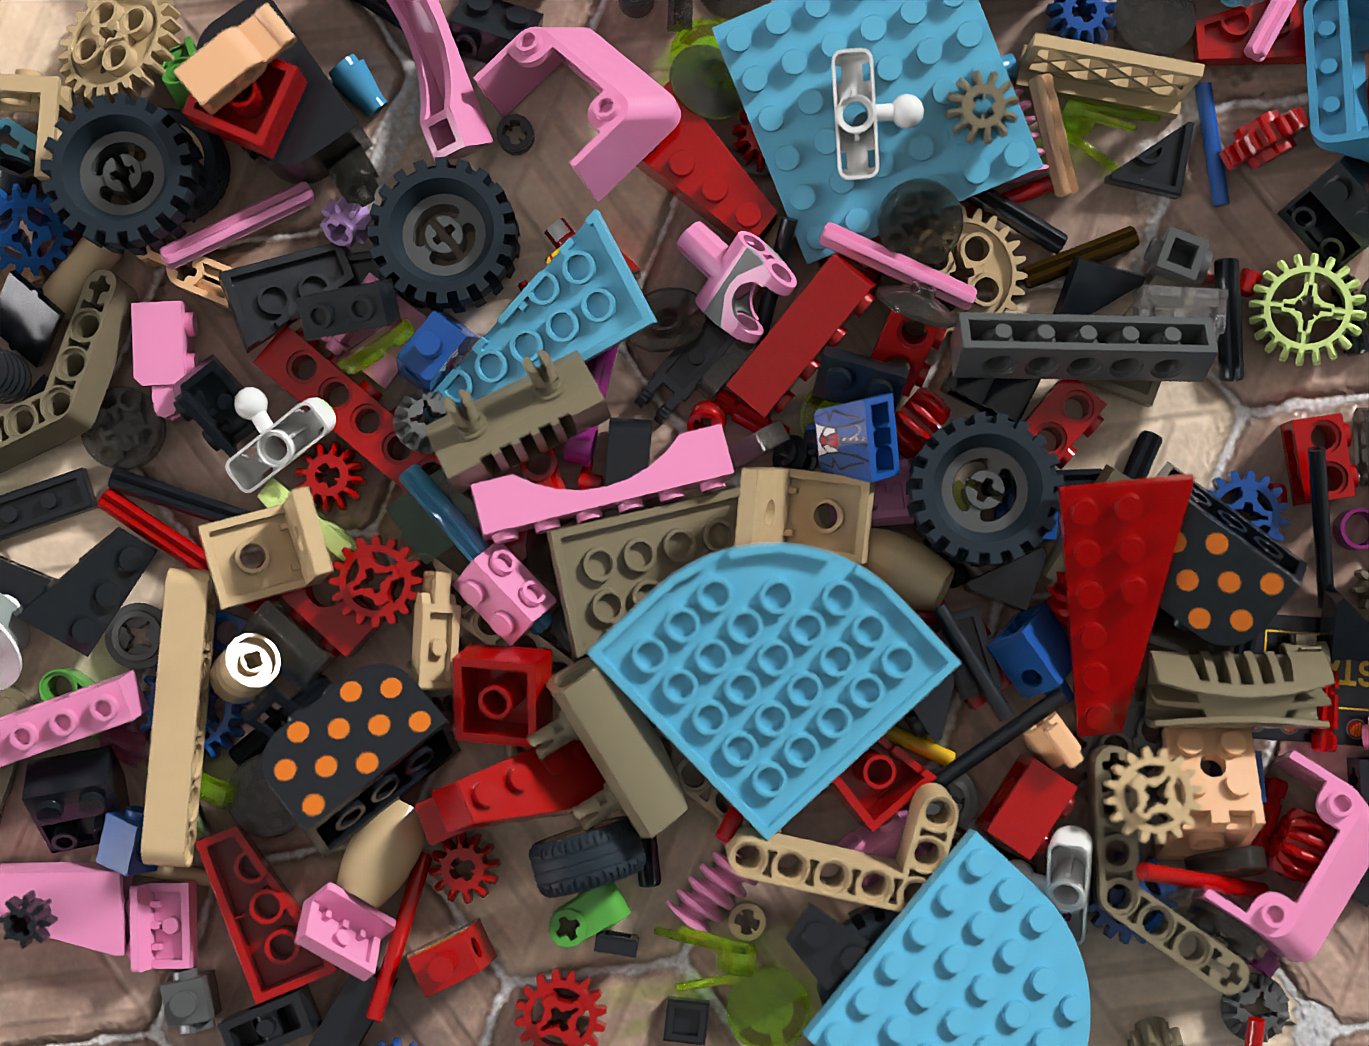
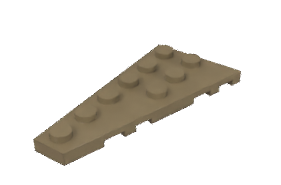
[546,486,740,658]

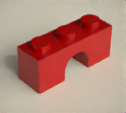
[257,560,387,658]

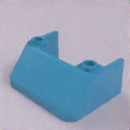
[1303,0,1369,162]

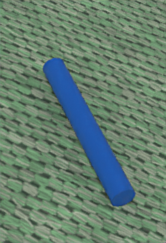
[1195,82,1230,207]

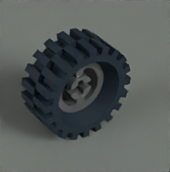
[40,93,208,255]
[367,157,521,314]
[906,412,1065,567]

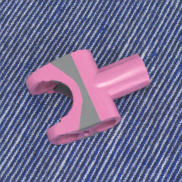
[677,221,797,343]

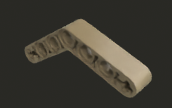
[0,269,139,474]
[1087,744,1249,995]

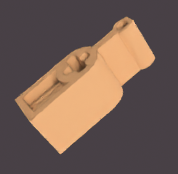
[174,3,297,116]
[135,245,233,311]
[1019,711,1083,769]

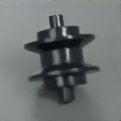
[772,435,819,471]

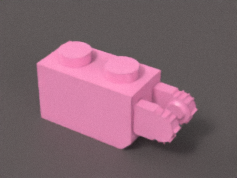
[131,300,200,422]

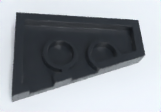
[219,243,354,354]
[12,527,158,657]
[785,902,874,996]

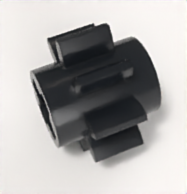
[0,890,58,949]

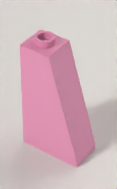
[0,862,135,956]

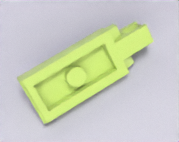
[257,477,357,562]

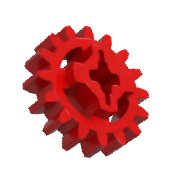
[1219,107,1310,172]
[329,535,423,627]
[514,967,607,1046]

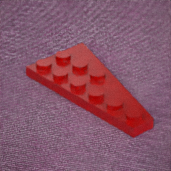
[1058,473,1195,737]

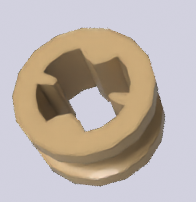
[728,900,766,941]

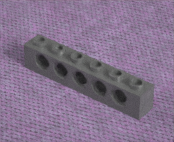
[949,312,1219,382]

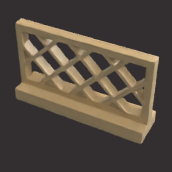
[1014,33,1205,119]

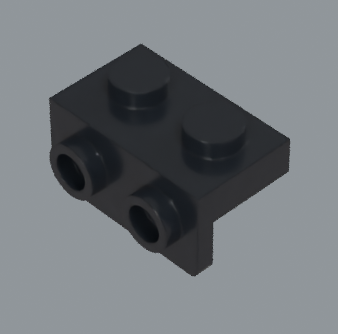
[449,0,544,64]
[811,346,908,413]
[173,354,268,458]

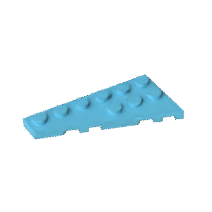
[423,209,658,424]

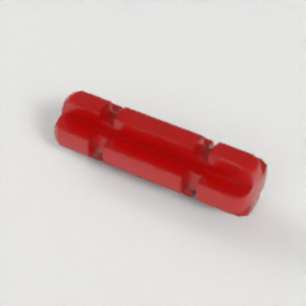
[714,389,790,446]
[1311,670,1340,753]
[1245,776,1289,859]

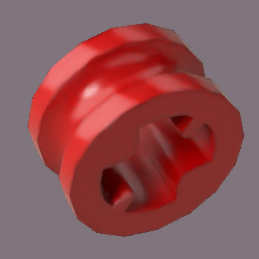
[687,400,727,432]

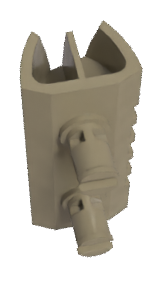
[424,350,612,495]
[1144,651,1335,729]
[526,656,688,838]

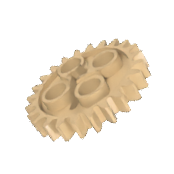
[58,0,182,103]
[892,206,1028,338]

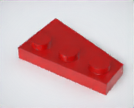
[1192,0,1308,66]

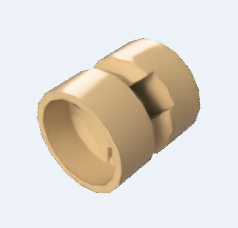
[209,633,281,704]

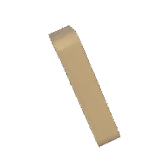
[725,783,959,912]

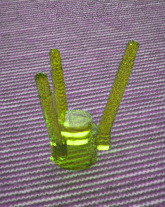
[1062,98,1160,171]
[654,926,756,991]

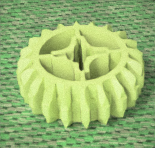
[1248,253,1367,367]

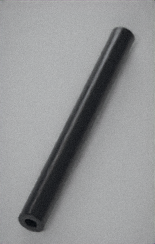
[1308,446,1334,609]
[931,688,1069,787]

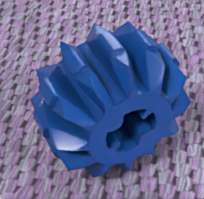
[1045,0,1116,44]

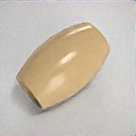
[857,528,955,611]
[336,800,426,909]

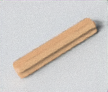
[1028,73,1079,197]

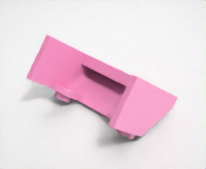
[473,27,681,202]
[1191,750,1369,962]

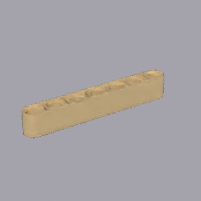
[141,568,217,867]

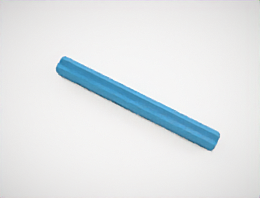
[399,464,553,635]

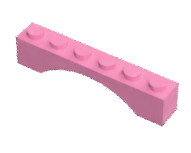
[386,0,494,162]
[471,424,734,544]

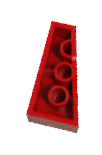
[636,78,778,241]
[726,253,882,418]
[828,736,937,832]
[431,739,606,833]
[195,824,339,1005]

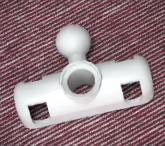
[831,48,924,181]
[225,387,336,493]
[1009,825,1093,945]

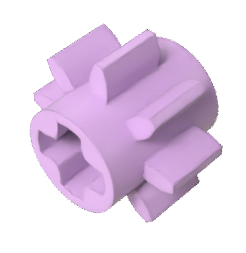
[319,194,373,249]

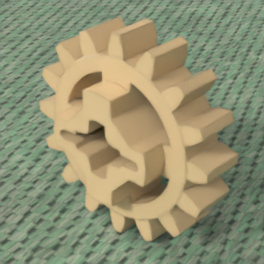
[1103,747,1203,843]

